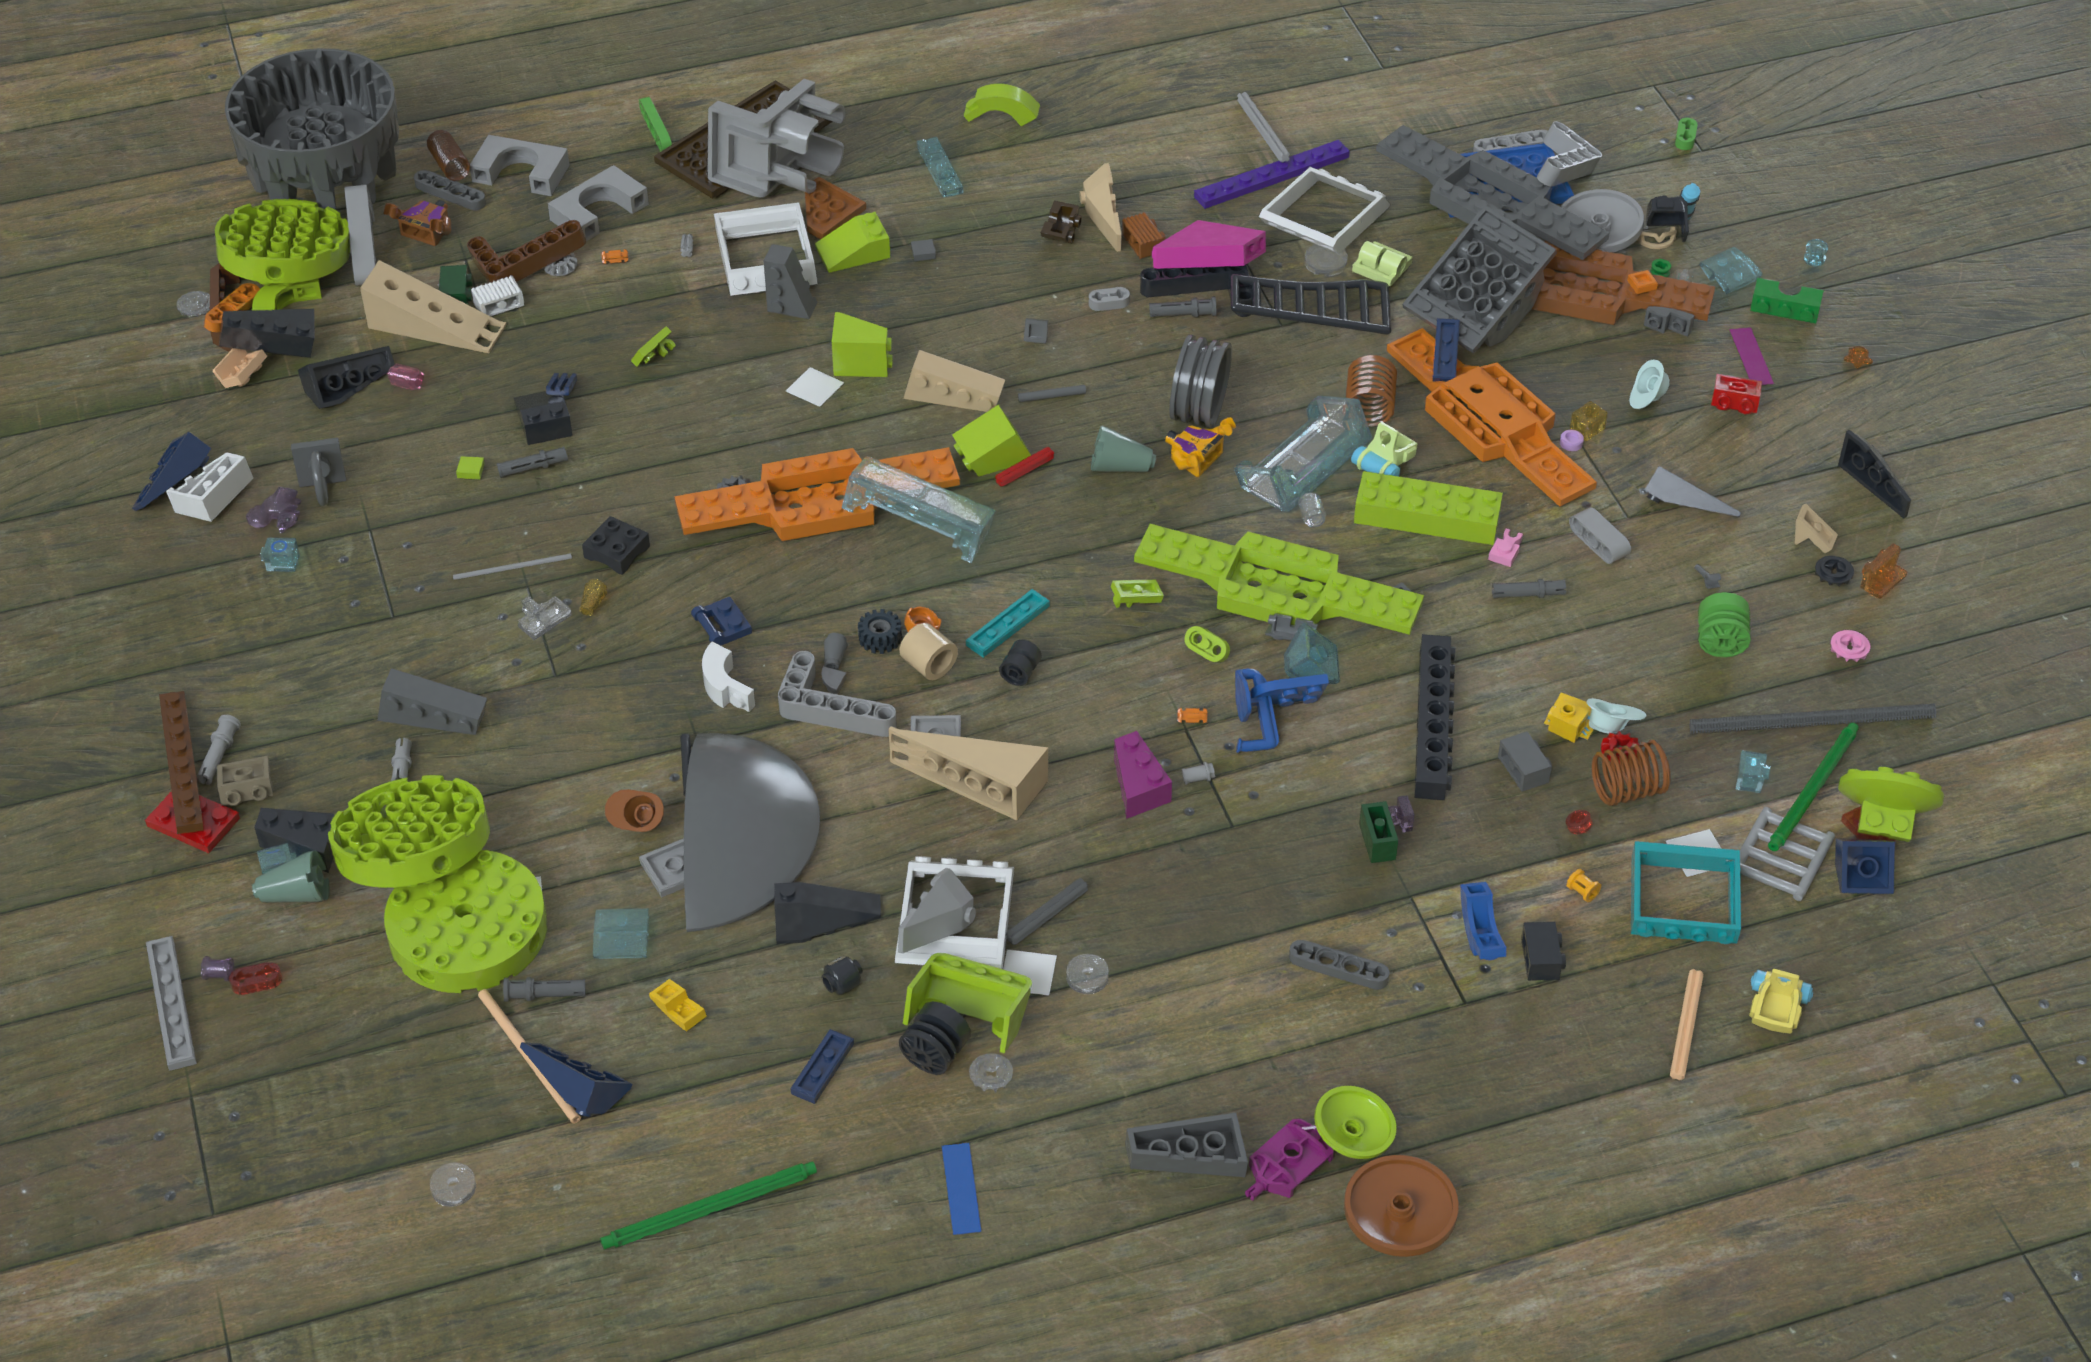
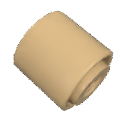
[900,623,958,681]

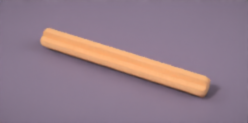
[1670,969,1704,1080]

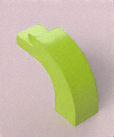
[964,84,1040,126]
[252,279,322,310]

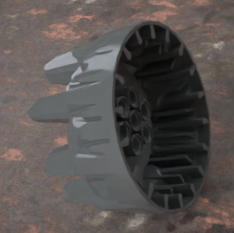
[225,48,399,210]

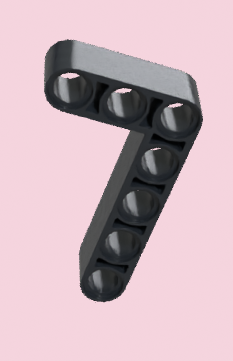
[1140,265,1252,317]

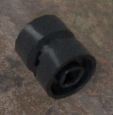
[999,639,1042,686]

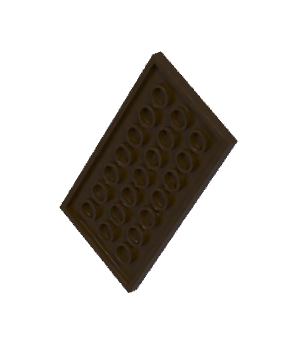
[654,80,833,199]

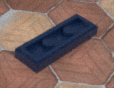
[1432,318,1460,382]
[790,1029,854,1104]

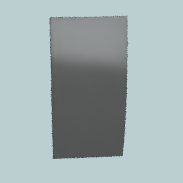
[1644,306,1695,337]

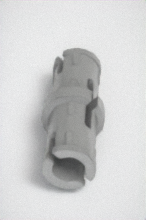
[391,738,412,781]

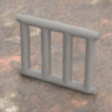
[1740,807,1835,901]

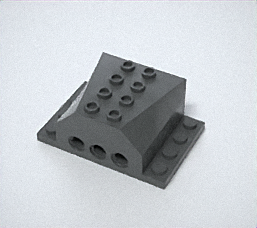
[1402,205,1557,354]

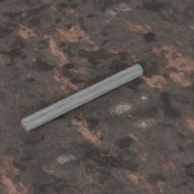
[1237,92,1290,163]

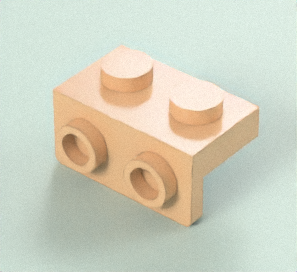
[213,348,267,388]

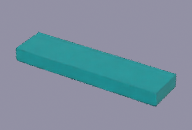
[966,589,1050,658]

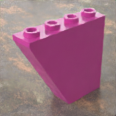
[1152,220,1266,269]

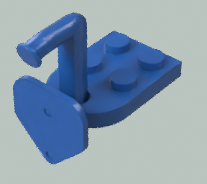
[1235,668,1329,753]

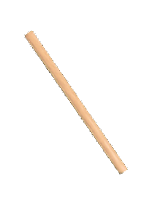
[478,989,581,1124]

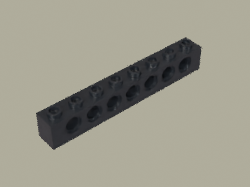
[1414,634,1456,801]

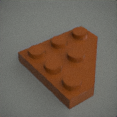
[805,177,866,239]

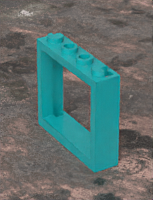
[1631,841,1741,944]

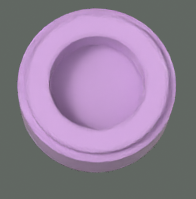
[1560,430,1584,451]

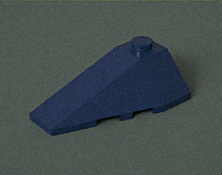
[132,432,211,511]
[520,1042,632,1117]

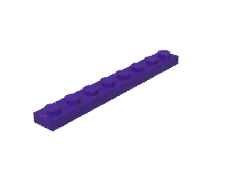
[1194,140,1350,209]

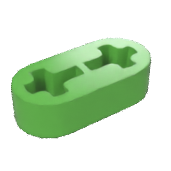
[1675,118,1697,150]

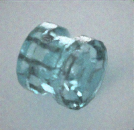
[1804,239,1828,267]

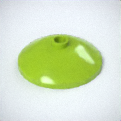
[1314,1086,1396,1159]

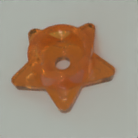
[1844,346,1873,369]

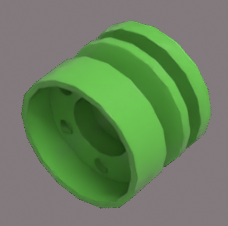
[1698,592,1751,657]

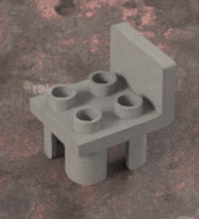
[708,79,845,197]

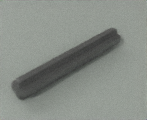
[1006,878,1088,945]

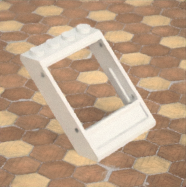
[714,202,817,296]
[895,856,1014,969]

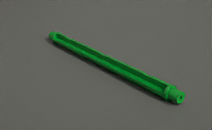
[1768,723,1859,851]
[600,1161,817,1250]

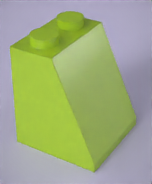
[832,312,893,377]
[952,405,1031,477]

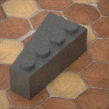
[377,668,487,735]
[1125,1113,1248,1177]

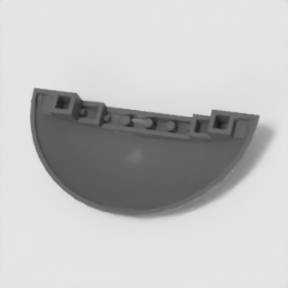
[684,733,820,932]

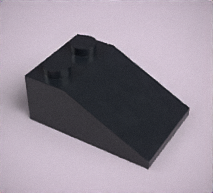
[514,389,573,445]

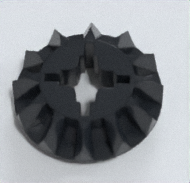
[1815,556,1854,587]

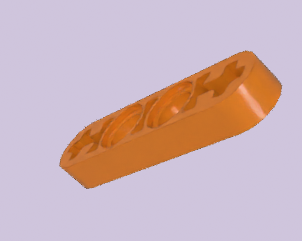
[204,283,260,332]

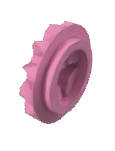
[1830,630,1870,662]

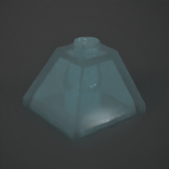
[1284,622,1340,684]

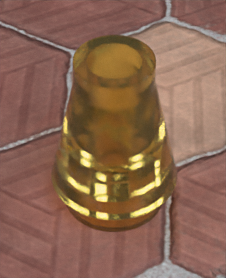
[579,579,607,616]

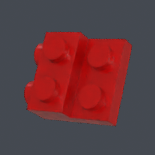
[1711,374,1762,414]

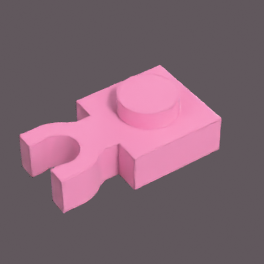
[1488,529,1523,567]

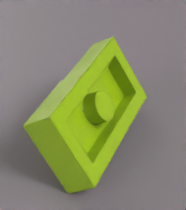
[631,326,676,367]
[1111,579,1164,608]

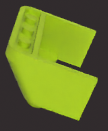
[903,953,1032,1053]

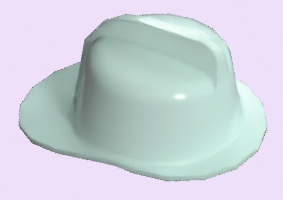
[1629,359,1669,409]
[1587,698,1646,734]

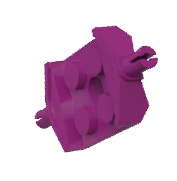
[1245,1119,1334,1201]

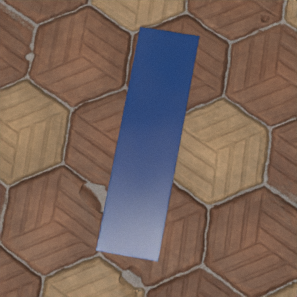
[942,1143,981,1235]

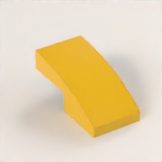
[649,979,707,1031]

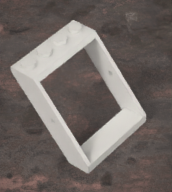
[1259,167,1390,254]

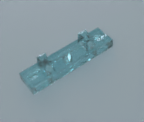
[917,137,963,198]

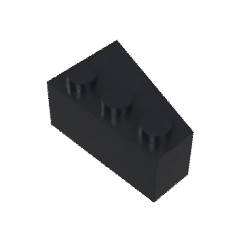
[254,808,336,873]

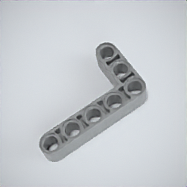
[1537,121,1602,187]
[345,184,376,286]
[778,651,897,737]

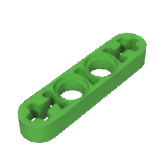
[639,97,672,152]

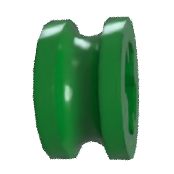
[1650,259,1671,277]

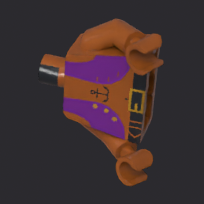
[383,200,451,246]

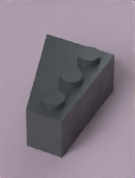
[763,244,818,319]

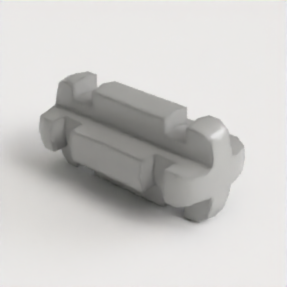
[680,234,693,257]

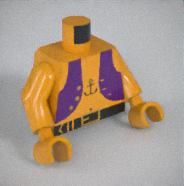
[1165,417,1236,478]

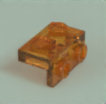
[1860,543,1907,599]

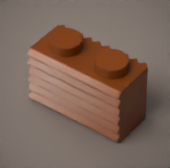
[1122,212,1166,259]

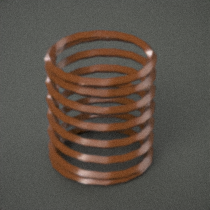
[1345,355,1397,427]
[1592,740,1671,806]

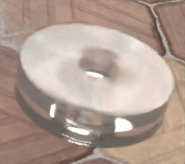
[1066,954,1109,994]
[430,1163,476,1207]

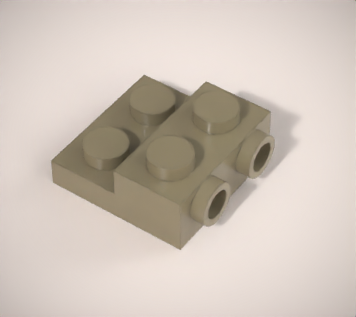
[217,756,273,805]

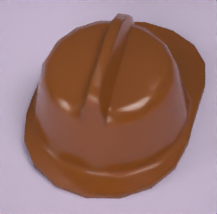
[605,789,664,832]

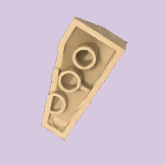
[1080,163,1121,252]

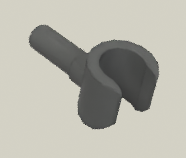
[1694,564,1721,589]

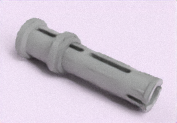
[196,715,241,785]

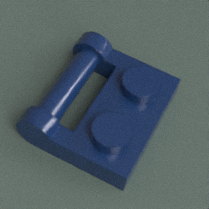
[691,597,752,646]

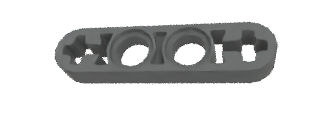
[414,170,486,211]
[1289,940,1390,990]

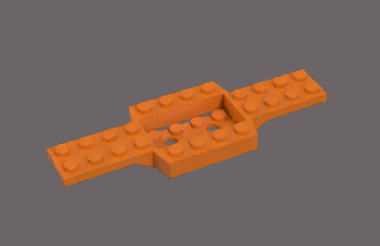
[1387,328,1597,507]
[674,447,960,541]

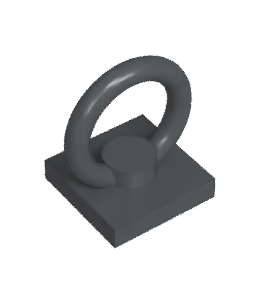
[291,438,346,506]

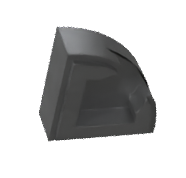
[822,666,846,695]

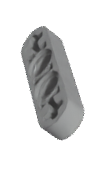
[1473,130,1548,152]

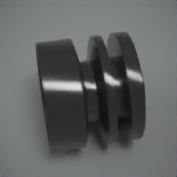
[899,1001,971,1075]

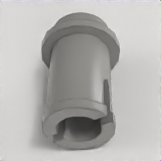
[1182,762,1215,785]

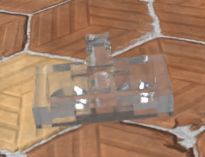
[518,596,572,640]

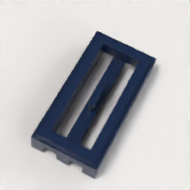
[546,373,577,396]

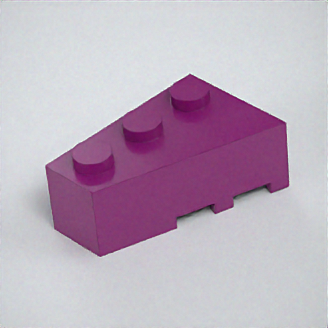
[1114,731,1172,819]

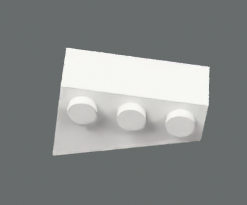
[166,453,253,522]

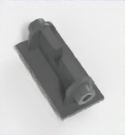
[1265,613,1318,645]

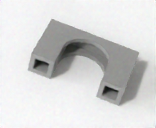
[470,135,569,196]
[548,165,649,242]

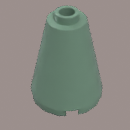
[1090,426,1156,472]
[252,851,330,902]

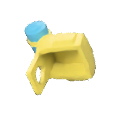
[1749,969,1813,1034]

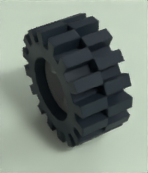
[858,609,902,654]

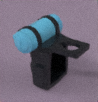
[1646,183,1700,242]

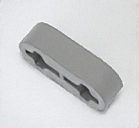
[1089,287,1130,311]

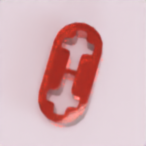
[229,962,282,995]

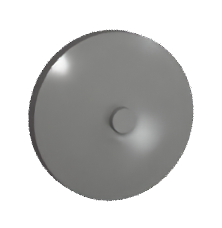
[1561,189,1644,253]

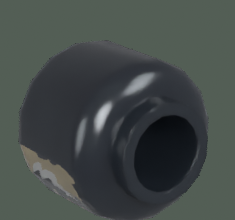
[821,956,863,995]

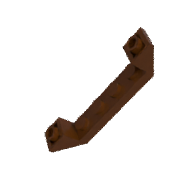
[209,263,240,352]

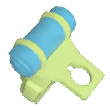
[1351,422,1417,476]

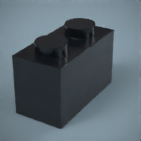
[1521,922,1566,981]

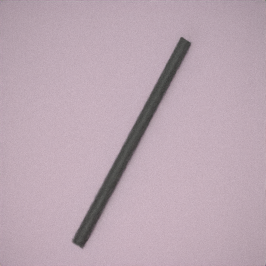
[1689,703,1937,734]

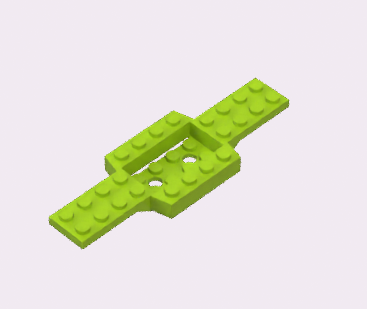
[1134,524,1424,635]

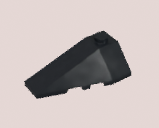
[298,346,396,409]

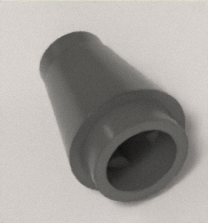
[824,633,848,670]

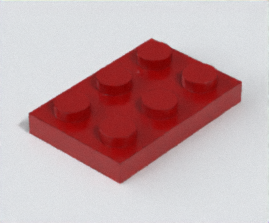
[145,791,240,853]

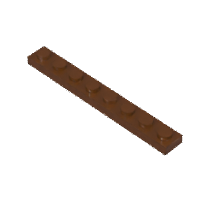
[159,691,204,834]

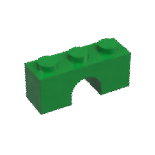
[1750,278,1824,324]

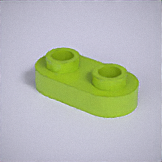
[1185,626,1230,663]

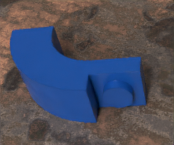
[1460,882,1506,960]

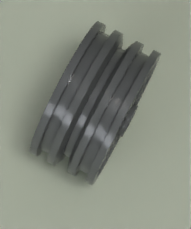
[1169,334,1232,428]

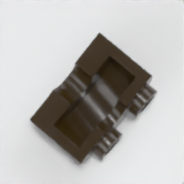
[1040,200,1082,244]

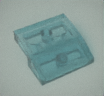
[1699,247,1763,294]
[593,908,649,959]

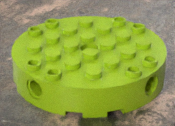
[215,199,351,286]
[328,775,490,888]
[384,850,547,993]

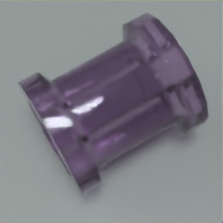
[201,956,234,982]

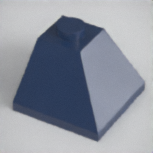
[1835,838,1895,894]

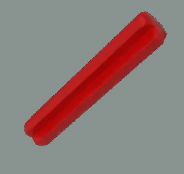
[995,447,1054,487]

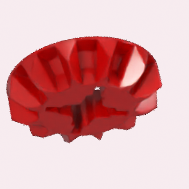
[1601,731,1639,763]

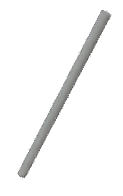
[453,553,572,580]

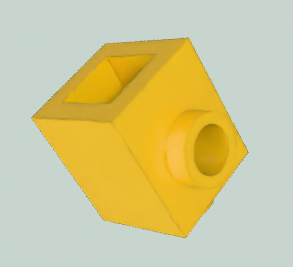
[1547,699,1589,743]

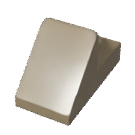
[1795,504,1838,553]

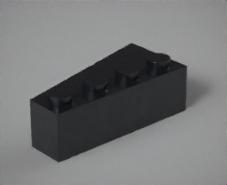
[219,309,315,358]

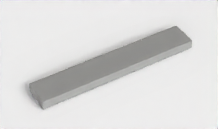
[146,936,197,1071]

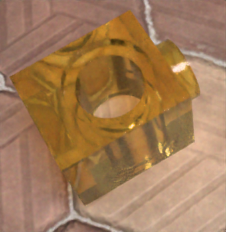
[1569,401,1608,442]

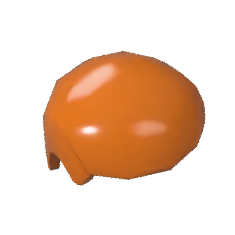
[904,606,941,632]

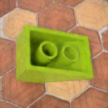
[815,212,890,273]

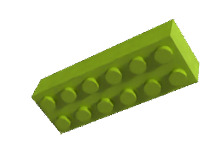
[1354,471,1503,545]

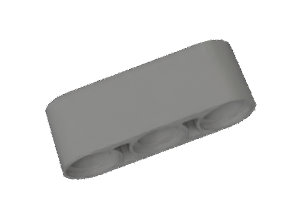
[1569,507,1631,564]

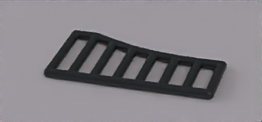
[1230,274,1392,335]

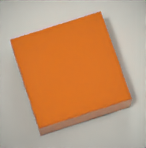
[1627,270,1658,294]

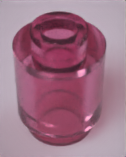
[388,363,424,390]

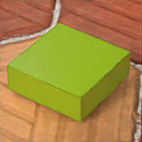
[456,456,485,479]

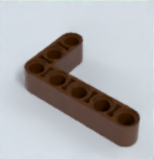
[467,220,586,283]

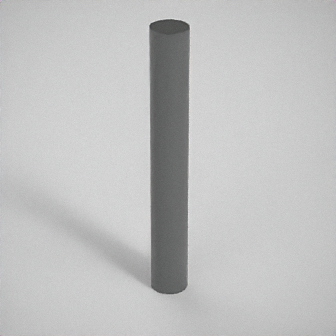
[1018,385,1086,402]

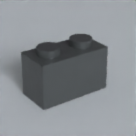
[1498,731,1552,792]

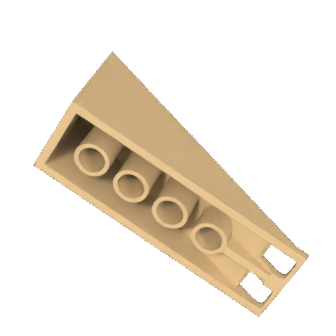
[360,260,507,353]
[889,726,1048,820]

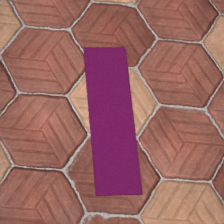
[1729,327,1774,385]

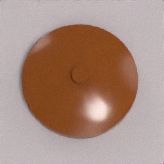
[1344,1155,1459,1257]

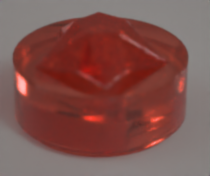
[1565,810,1593,834]

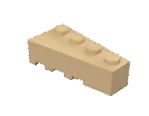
[903,350,1005,412]

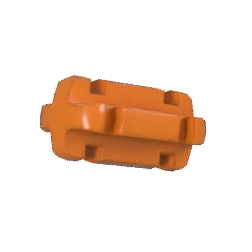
[602,249,628,264]
[1177,708,1208,723]

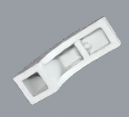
[702,642,755,712]

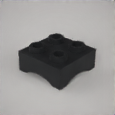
[582,516,650,575]

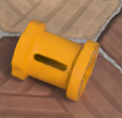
[1566,869,1602,903]

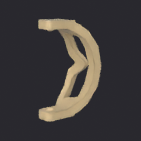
[1637,226,1677,249]

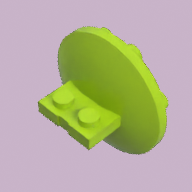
[1838,767,1944,842]

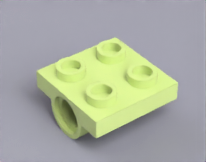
[1352,241,1412,287]

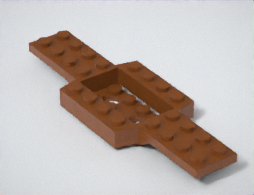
[1455,237,1715,325]

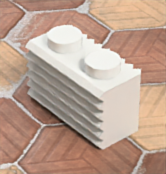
[471,276,524,316]

